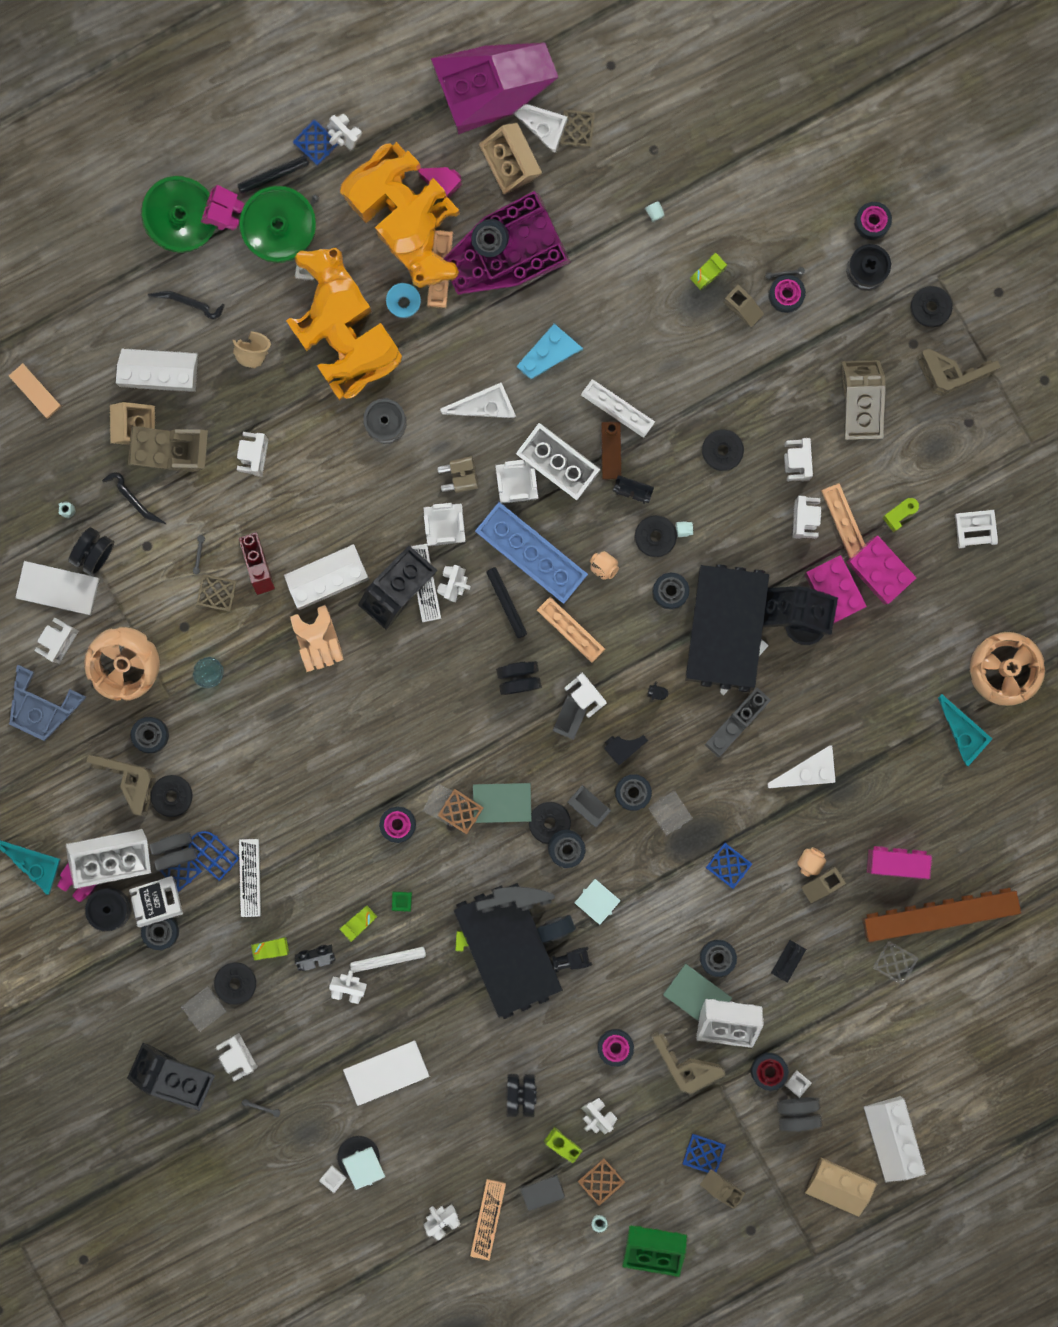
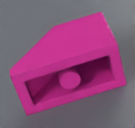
[418,167,462,199]

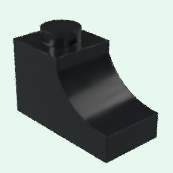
[603,735,648,766]

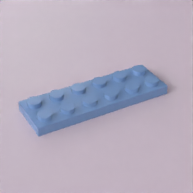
[475,502,588,604]

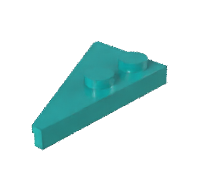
[938,694,992,767]
[0,840,61,895]

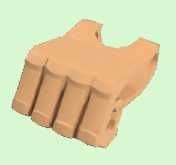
[290,605,343,672]

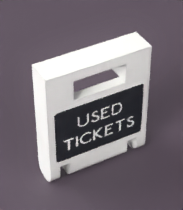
[129,876,183,927]

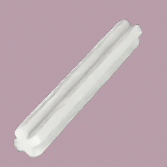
[350,947,426,973]

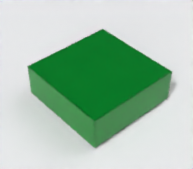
[392,891,412,912]

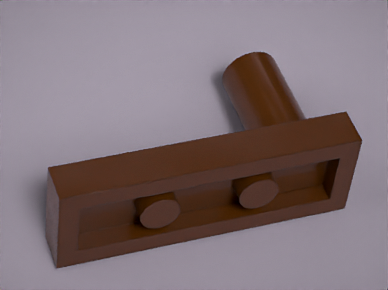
[601,422,621,480]

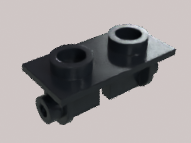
[613,475,654,504]
[647,681,668,702]
[771,940,807,983]
[295,944,336,972]

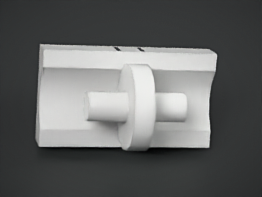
[327,114,362,151]
[437,565,471,602]
[329,970,367,1004]
[581,1098,617,1134]
[423,1204,460,1240]

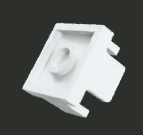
[236,432,269,477]
[784,438,813,482]
[496,460,538,504]
[793,496,821,539]
[424,503,466,546]
[34,618,79,664]
[564,673,607,718]
[216,1033,257,1081]

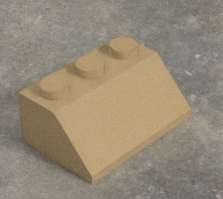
[479,123,542,194]
[805,1157,876,1217]

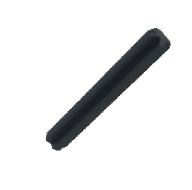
[237,155,309,194]
[486,567,527,639]

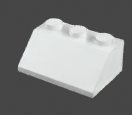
[696,999,763,1048]

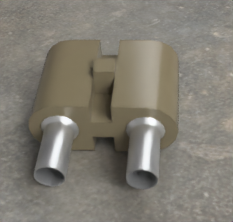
[438,456,479,493]

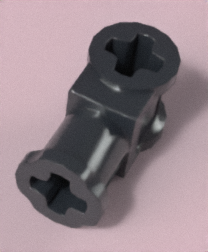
[552,946,592,973]

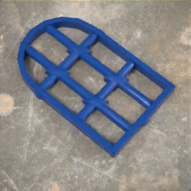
[189,831,240,881]

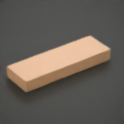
[9,363,62,419]

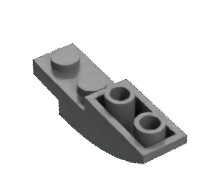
[705,688,771,758]
[476,887,555,913]

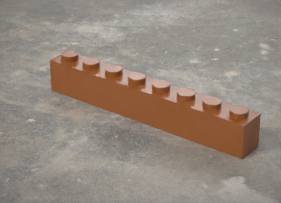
[862,887,1021,942]

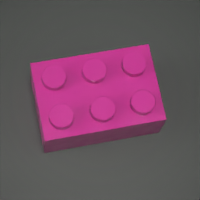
[846,536,916,605]
[804,555,867,623]
[867,846,932,879]

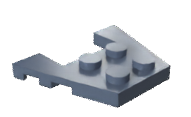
[9,665,86,741]

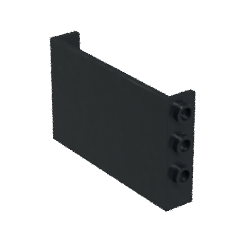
[685,564,769,692]
[454,883,563,1019]

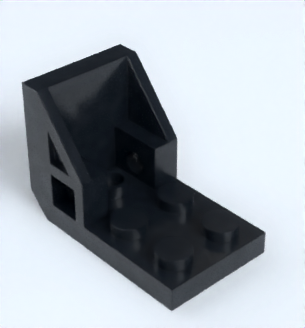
[358,545,438,630]
[763,586,838,635]
[127,1043,215,1111]

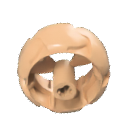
[84,627,160,701]
[970,632,1045,706]

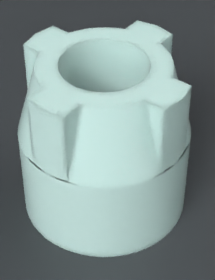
[645,201,665,222]
[58,502,75,518]
[676,521,693,537]
[592,1215,607,1232]

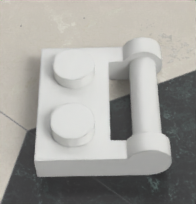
[955,510,998,548]

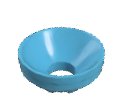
[386,283,421,318]

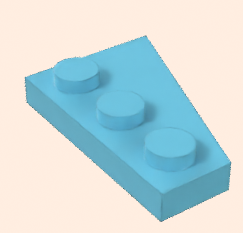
[517,324,583,379]

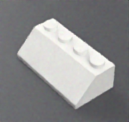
[116,349,198,392]
[516,423,601,500]
[284,544,369,610]
[66,829,151,889]
[864,1096,926,1182]

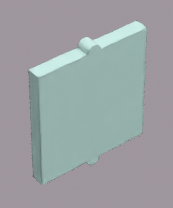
[575,879,620,925]
[342,1147,385,1190]

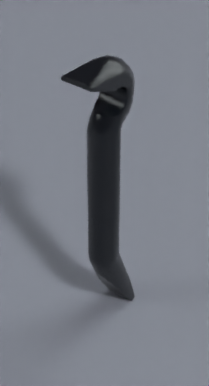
[148,291,225,319]
[102,472,167,524]

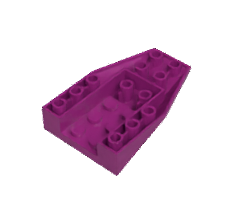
[431,43,558,135]
[443,191,571,295]

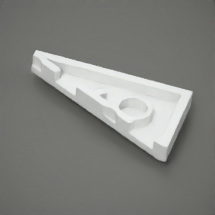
[513,104,568,153]
[440,383,516,418]
[767,746,835,788]

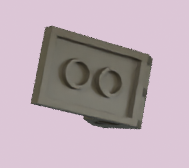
[917,348,1001,396]
[841,360,886,440]
[128,426,208,472]
[87,755,156,816]
[651,1031,725,1094]

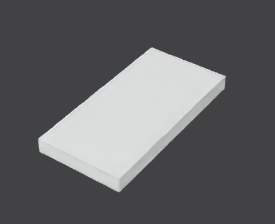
[16,561,100,615]
[343,1040,429,1106]

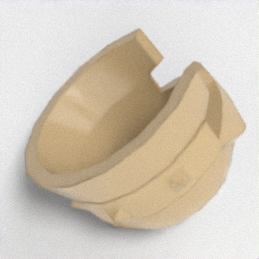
[233,331,271,368]

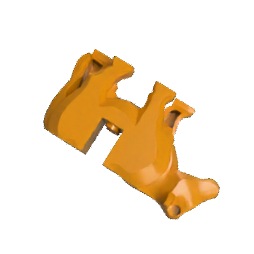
[340,142,460,288]
[286,248,402,401]

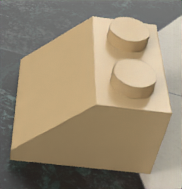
[110,402,155,445]

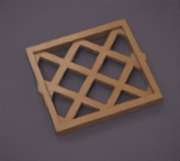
[438,789,484,834]
[578,1158,625,1206]

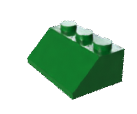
[622,1225,687,1277]

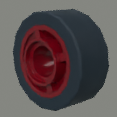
[751,1053,789,1091]

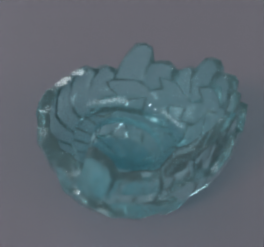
[193,657,224,688]

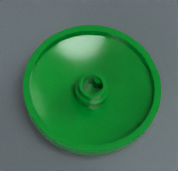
[141,176,216,253]
[240,186,316,263]

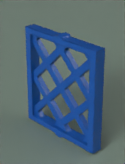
[293,119,338,166]
[706,843,752,889]
[160,848,202,892]
[682,1133,726,1173]

